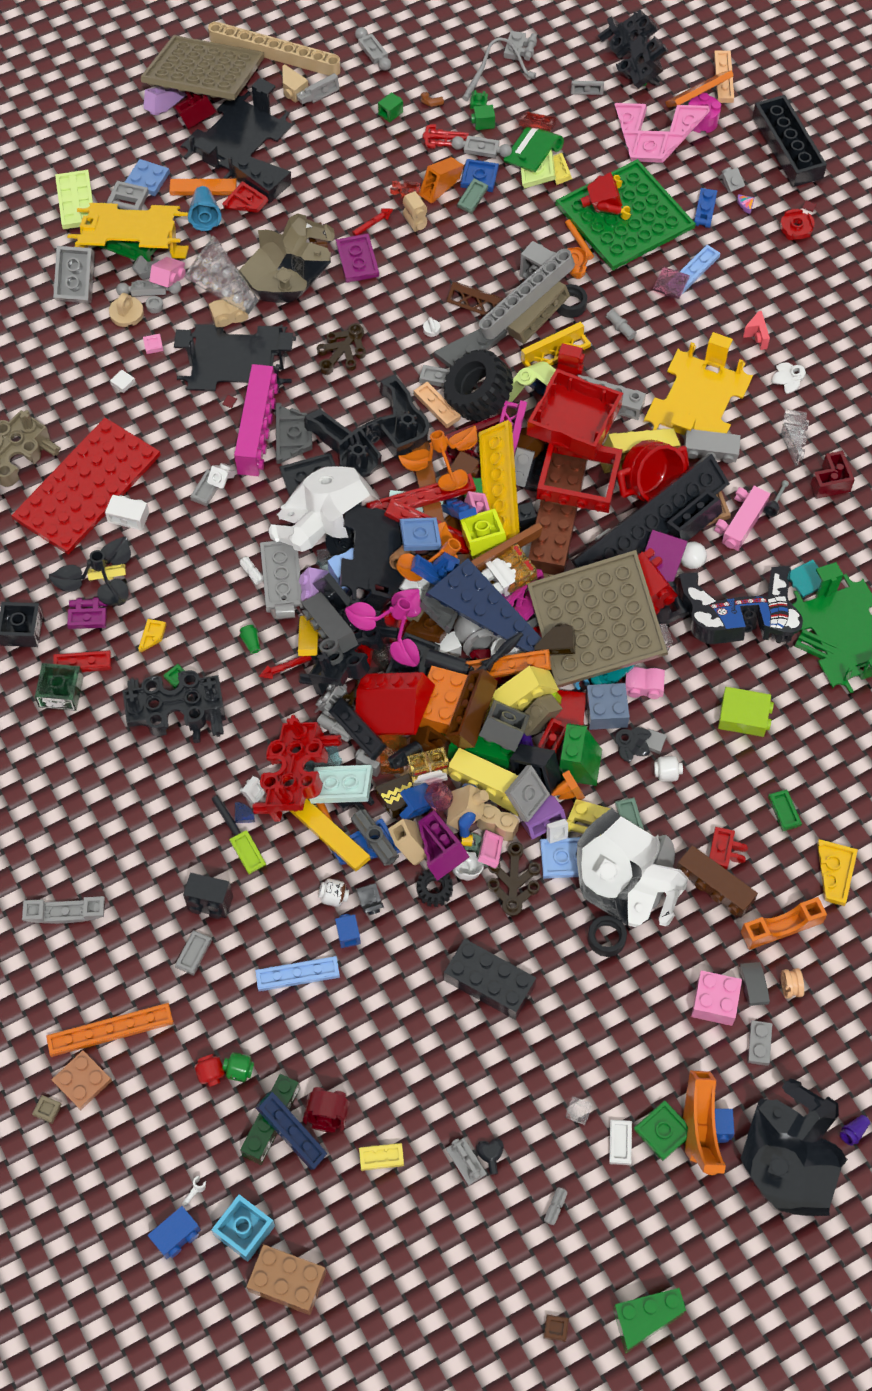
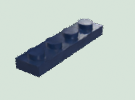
[255,1092,328,1169]

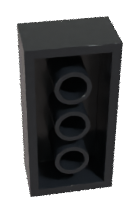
[444,938,536,1020]

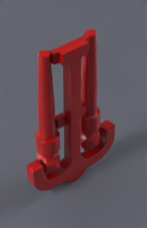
[422,124,469,149]

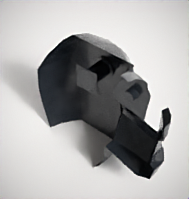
[741,1078,848,1216]

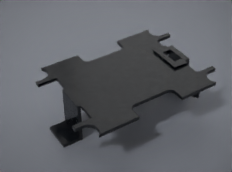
[180,78,293,179]
[174,324,296,393]
[340,501,412,611]

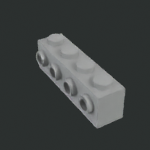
[578,375,646,420]

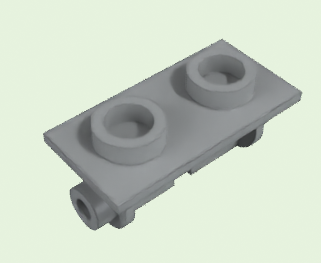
[446,1138,487,1186]

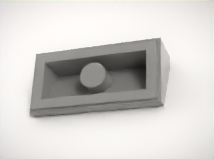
[571,81,604,95]

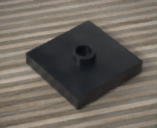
[313,573,352,612]

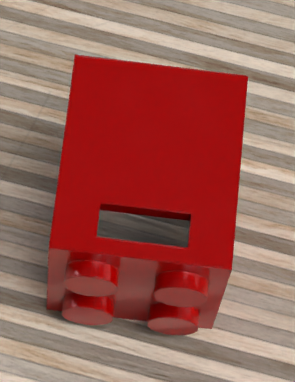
[638,548,678,615]

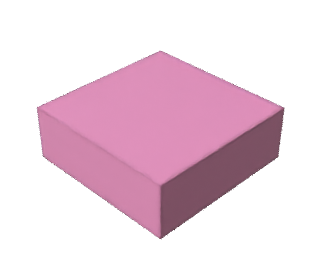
[143,334,164,354]

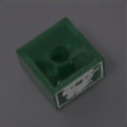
[35,663,84,711]

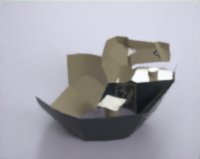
[233,213,335,303]

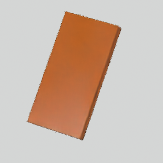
[665,70,734,108]

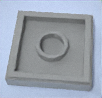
[505,765,550,822]

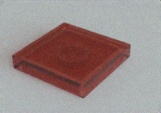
[519,112,557,131]

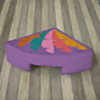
[737,194,754,214]

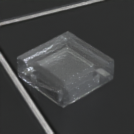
[565,1096,592,1125]

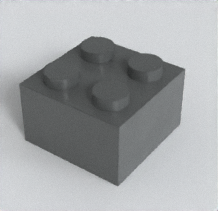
[479,700,530,752]

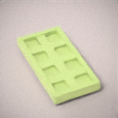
[55,170,93,229]

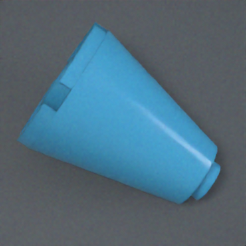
[188,186,221,231]

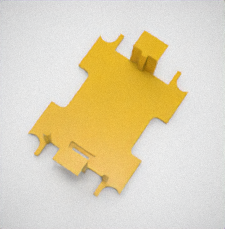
[67,203,189,259]
[643,332,753,435]

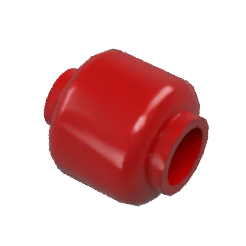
[194,1054,225,1087]

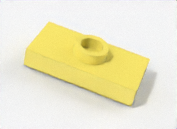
[554,153,572,185]
[87,564,126,581]
[359,1143,404,1171]

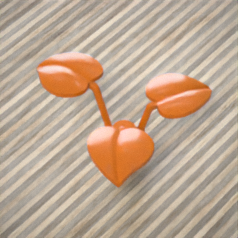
[399,425,477,491]
[396,522,461,582]

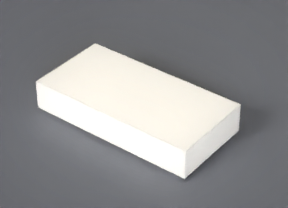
[609,1120,632,1165]

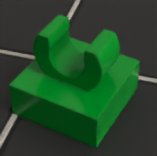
[470,90,488,109]

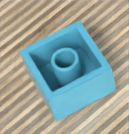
[211,1194,275,1262]

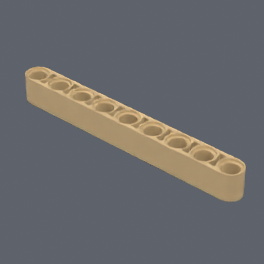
[208,22,341,76]

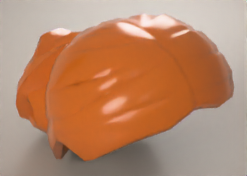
[568,247,588,279]

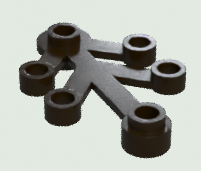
[317,323,366,375]
[487,842,541,916]

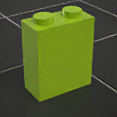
[718,686,774,737]

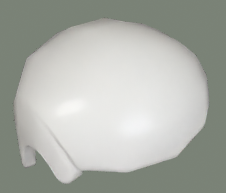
[681,541,707,569]
[453,851,484,881]

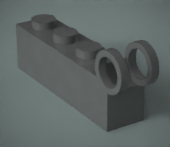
[301,592,358,665]

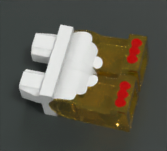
[481,543,537,597]
[407,747,449,787]

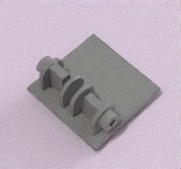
[314,684,347,717]

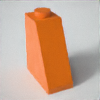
[419,157,464,203]

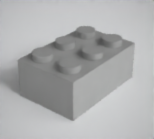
[53,246,95,304]

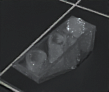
[781,409,809,466]

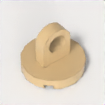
[109,293,144,327]

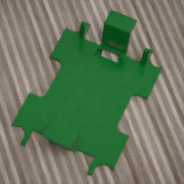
[792,562,872,693]

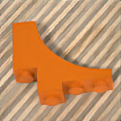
[683,1070,726,1175]

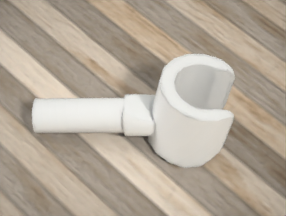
[182,1176,206,1206]

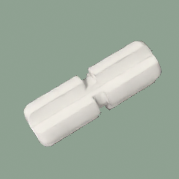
[240,557,263,585]

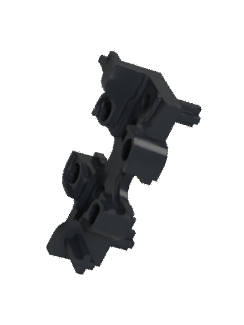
[598,10,669,89]
[299,598,400,695]
[123,670,226,737]

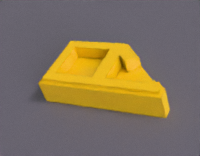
[138,619,167,652]

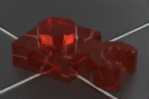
[390,181,421,198]

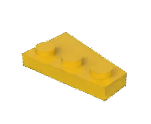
[817,839,858,906]

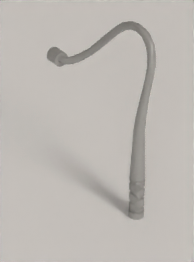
[462,37,536,101]

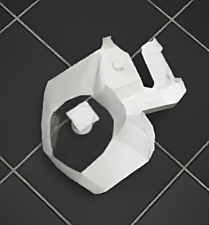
[269,467,382,552]

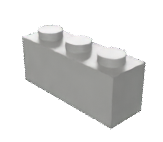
[683,429,741,463]

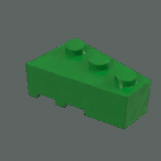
[447,728,518,771]
[613,1288,686,1354]

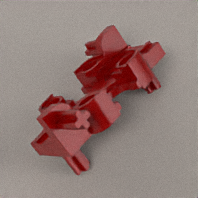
[252,715,342,822]

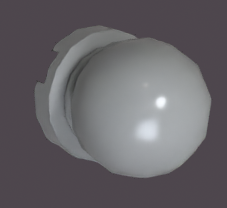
[454,616,500,659]

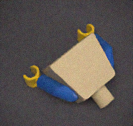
[447,783,489,847]

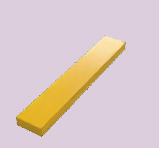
[290,799,371,872]

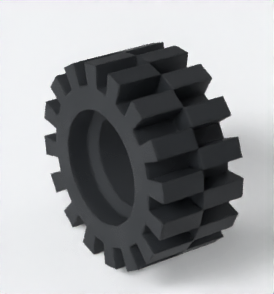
[417,869,453,907]

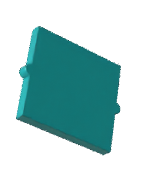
[790,560,821,598]

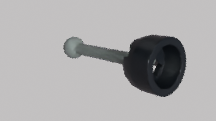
[764,480,789,517]

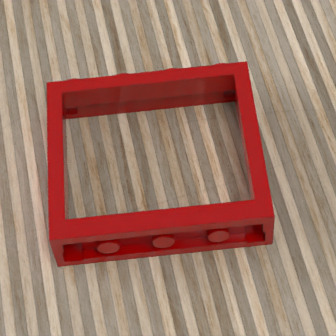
[536,443,623,513]

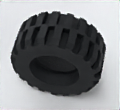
[443,349,513,421]

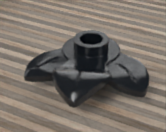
[615,727,652,763]

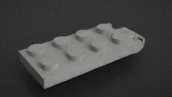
[260,541,304,619]

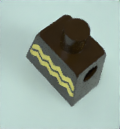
[375,773,415,821]

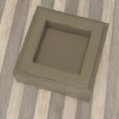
[32,1095,62,1124]

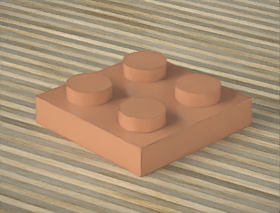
[51,1050,112,1111]

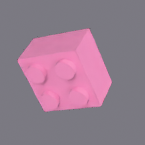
[691,970,742,1026]

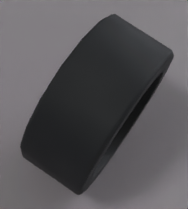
[556,284,588,318]
[587,915,627,957]

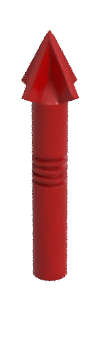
[352,208,393,236]
[258,656,312,679]

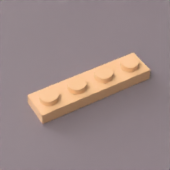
[714,51,734,103]

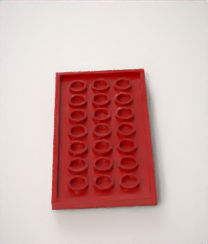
[11,418,161,555]

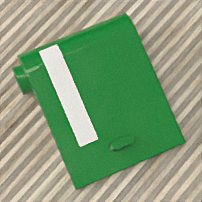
[503,125,564,172]

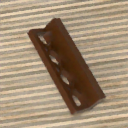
[446,282,504,315]

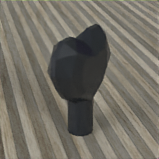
[476,1138,504,1175]

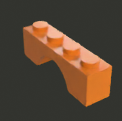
[741,897,827,950]

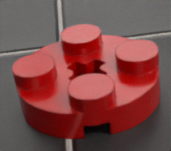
[780,209,815,240]

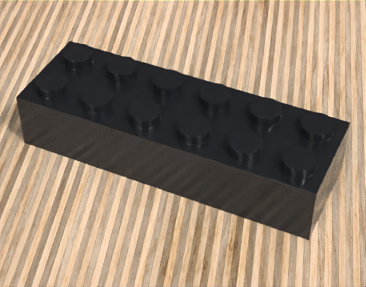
[752,95,827,187]

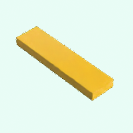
[298,616,318,656]

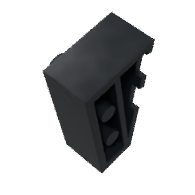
[232,154,291,204]

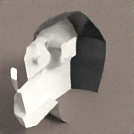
[577,808,688,927]

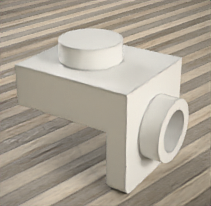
[207,463,236,489]

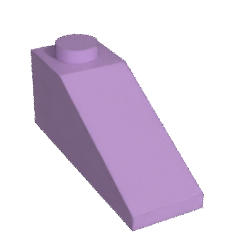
[144,86,186,115]

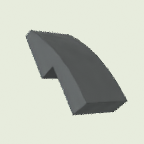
[739,962,770,1006]

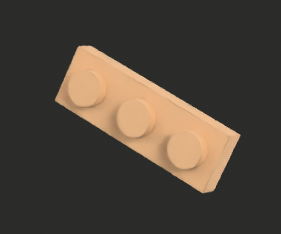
[414,382,461,428]

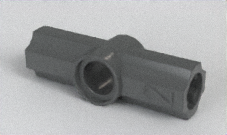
[351,809,399,866]

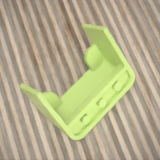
[508,361,556,402]

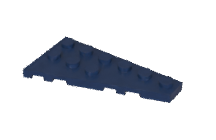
[426,558,542,653]

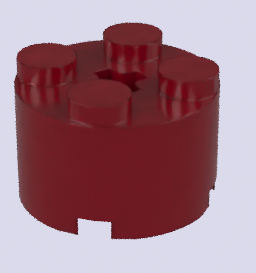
[303,1087,350,1133]

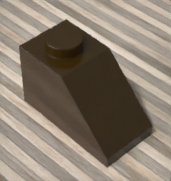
[535,624,576,656]

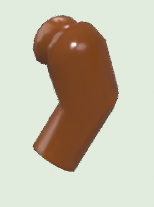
[420,92,444,107]

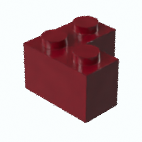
[175,91,216,129]
[811,450,855,499]

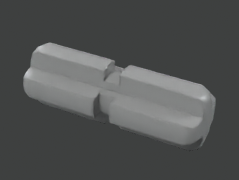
[544,1187,568,1225]

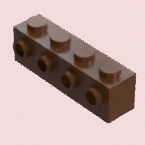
[445,669,498,749]
[676,845,758,918]

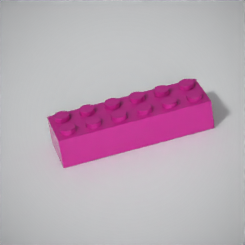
[234,364,278,476]

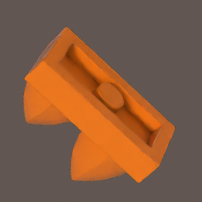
[551,770,585,800]

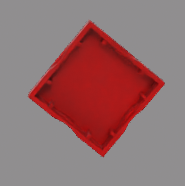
[527,369,623,460]

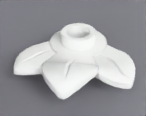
[771,362,806,394]

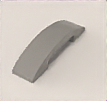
[22,896,105,924]

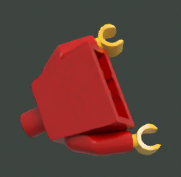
[581,172,631,220]

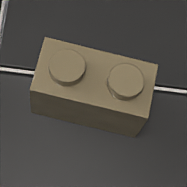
[524,694,563,736]

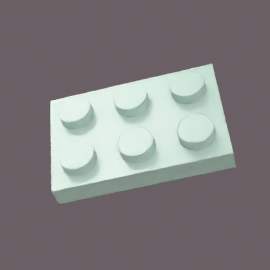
[309,765,373,804]

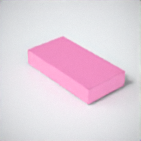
[477,830,503,868]

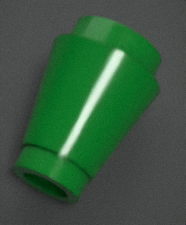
[239,625,261,654]

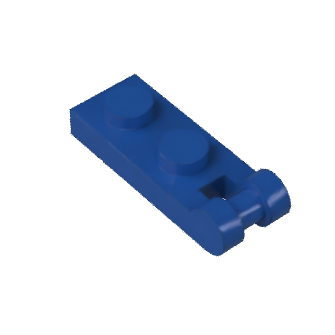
[694,188,717,228]

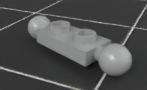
[355,27,391,71]
[451,136,512,158]
[116,280,181,296]

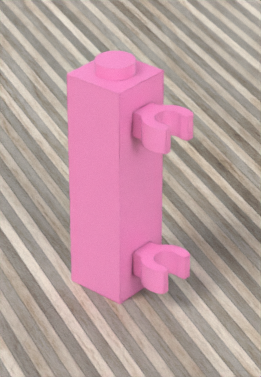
[714,486,771,551]

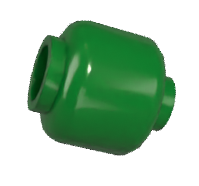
[223,1052,254,1082]

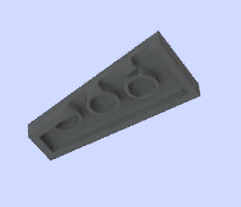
[434,329,507,368]

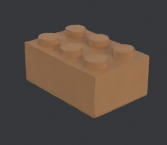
[247,1244,327,1315]

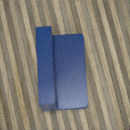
[399,783,439,820]

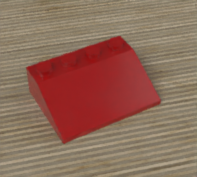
[355,672,435,735]

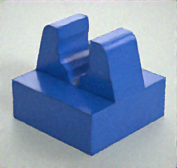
[433,552,460,578]

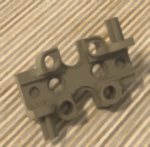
[0,409,61,487]

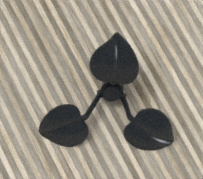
[49,536,131,606]

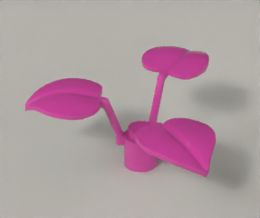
[345,589,422,667]

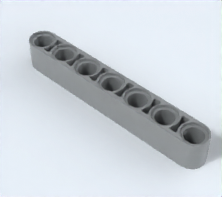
[479,249,575,339]

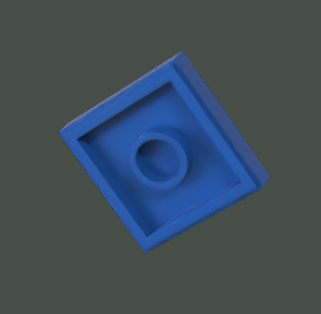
[460,159,499,192]

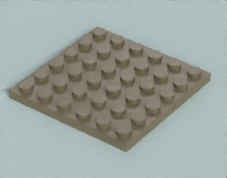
[141,35,264,100]
[527,550,668,688]

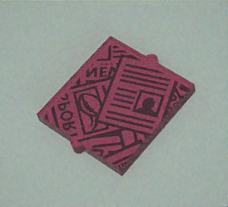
[653,267,690,299]

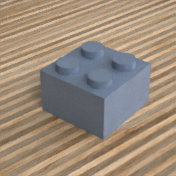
[586,683,630,730]

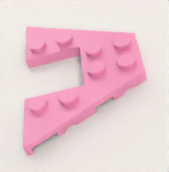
[615,103,710,163]

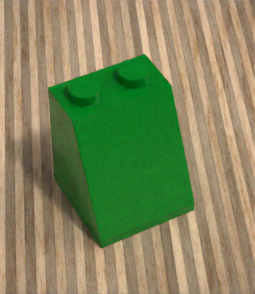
[559,724,602,786]

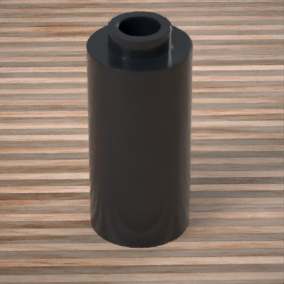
[424,649,469,675]

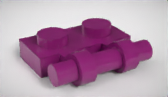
[67,597,107,629]

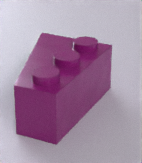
[418,810,470,881]

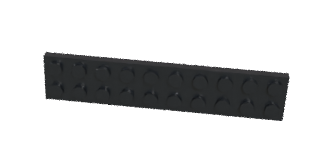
[571,454,730,568]

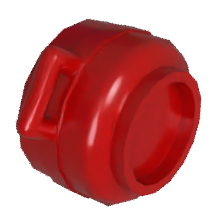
[617,439,690,502]

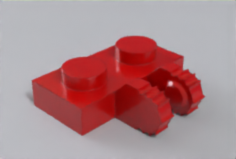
[709,827,748,870]

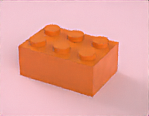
[419,666,468,734]

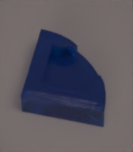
[235,802,255,823]

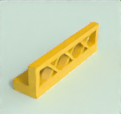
[521,322,591,367]

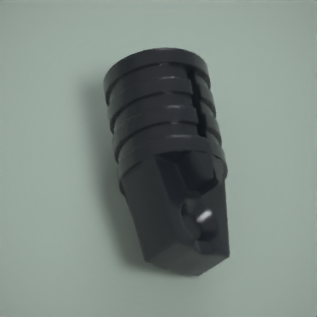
[388,741,424,769]

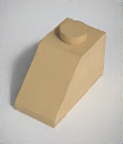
[282,64,308,103]

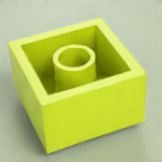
[460,508,507,559]

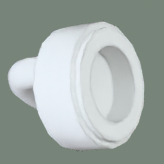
[423,317,440,337]

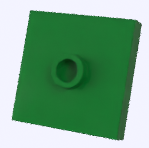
[633,1100,688,1161]

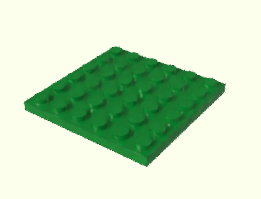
[555,159,696,271]

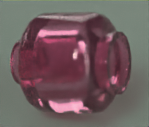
[424,782,453,812]

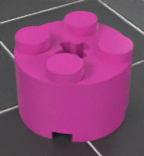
[688,93,721,133]

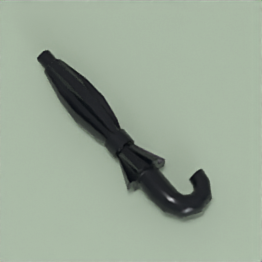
[467,632,524,675]

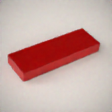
[53,650,111,674]

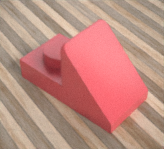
[743,311,770,350]

